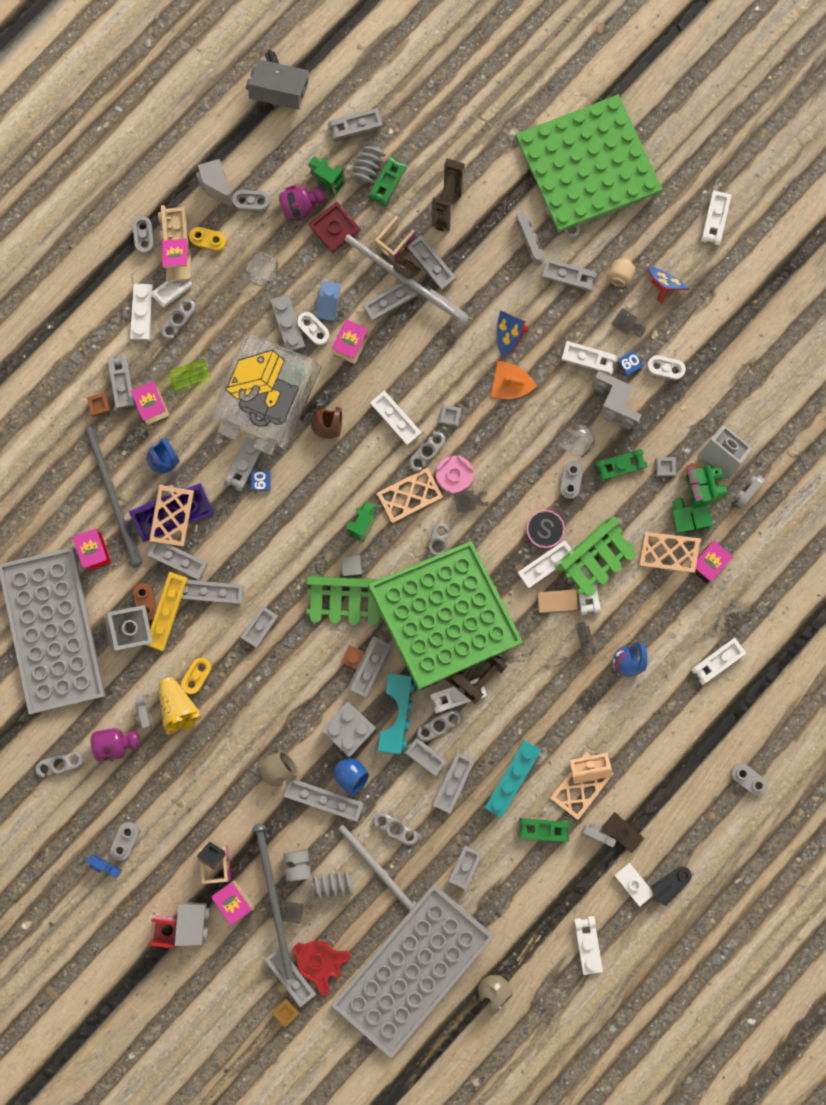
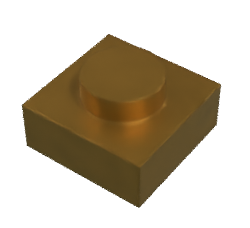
[272,998,300,1027]

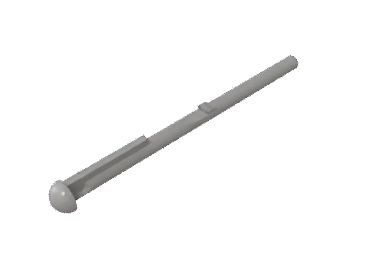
[345,234,468,326]
[338,824,416,912]

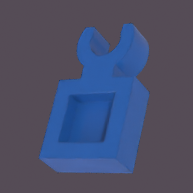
[86,854,122,878]

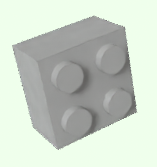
[321,702,377,757]

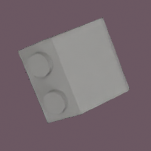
[196,159,234,208]
[698,424,753,479]
[103,605,153,652]
[175,902,210,946]

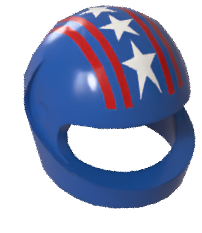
[612,642,647,677]

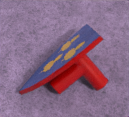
[648,265,690,303]
[497,310,529,358]

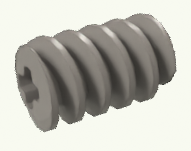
[350,142,386,185]
[312,871,353,900]

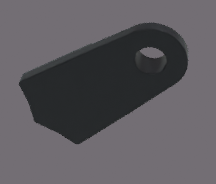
[650,866,692,906]

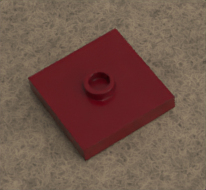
[308,202,361,254]

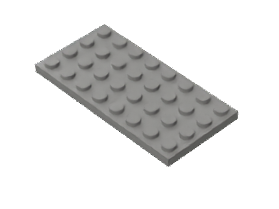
[0,547,106,715]
[331,884,494,1058]

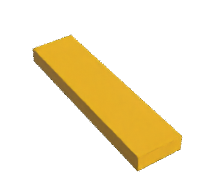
[146,572,188,651]

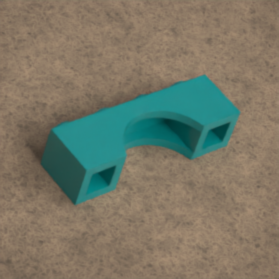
[378,673,415,754]
[484,740,541,818]

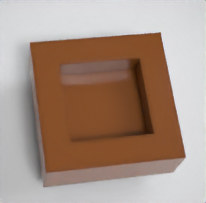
[87,393,111,417]
[341,645,365,670]

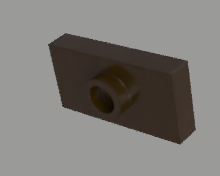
[393,259,421,279]
[601,812,644,853]

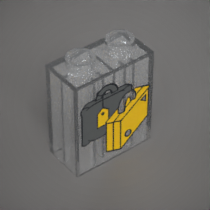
[210,332,322,455]

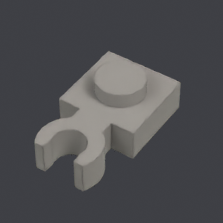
[135,694,153,729]
[582,824,616,847]

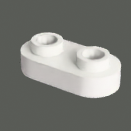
[298,312,330,346]
[647,355,686,380]

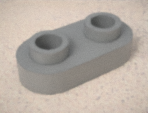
[232,190,270,212]
[133,216,155,254]
[560,461,583,500]
[734,475,765,509]
[731,764,768,796]
[111,822,139,860]

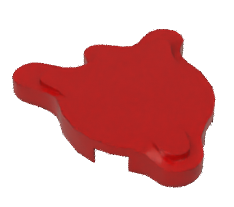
[293,941,350,996]

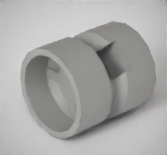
[283,850,311,881]

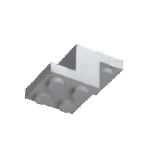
[592,371,641,430]

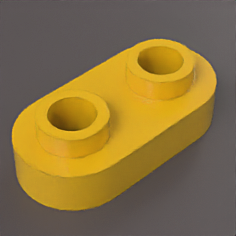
[189,227,227,252]
[181,658,212,694]

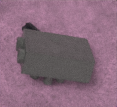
[246,50,309,110]

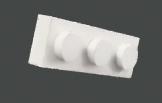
[130,284,154,341]
[370,391,422,446]
[518,540,572,589]

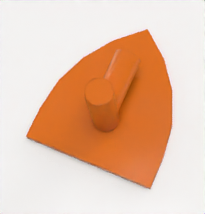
[491,361,537,400]

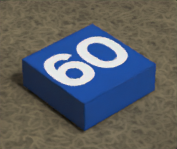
[617,350,644,377]
[251,471,271,491]

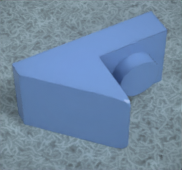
[316,281,341,322]

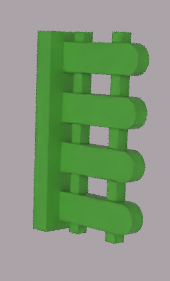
[554,516,635,596]
[306,576,382,626]

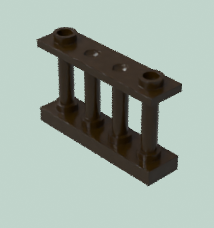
[432,158,465,231]
[445,656,507,705]

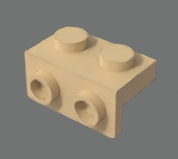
[158,206,189,245]

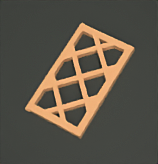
[376,467,443,523]
[149,485,194,546]
[640,532,701,573]
[550,752,613,820]

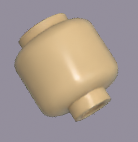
[608,257,635,287]

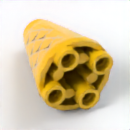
[159,677,201,734]

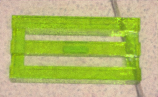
[168,359,210,390]

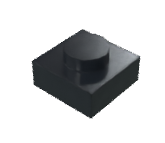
[197,841,226,869]

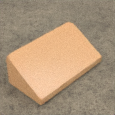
[537,590,577,613]
[569,753,612,784]

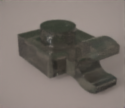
[611,308,646,338]
[576,622,596,657]

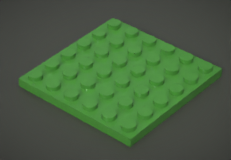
[516,94,663,233]
[368,541,523,690]

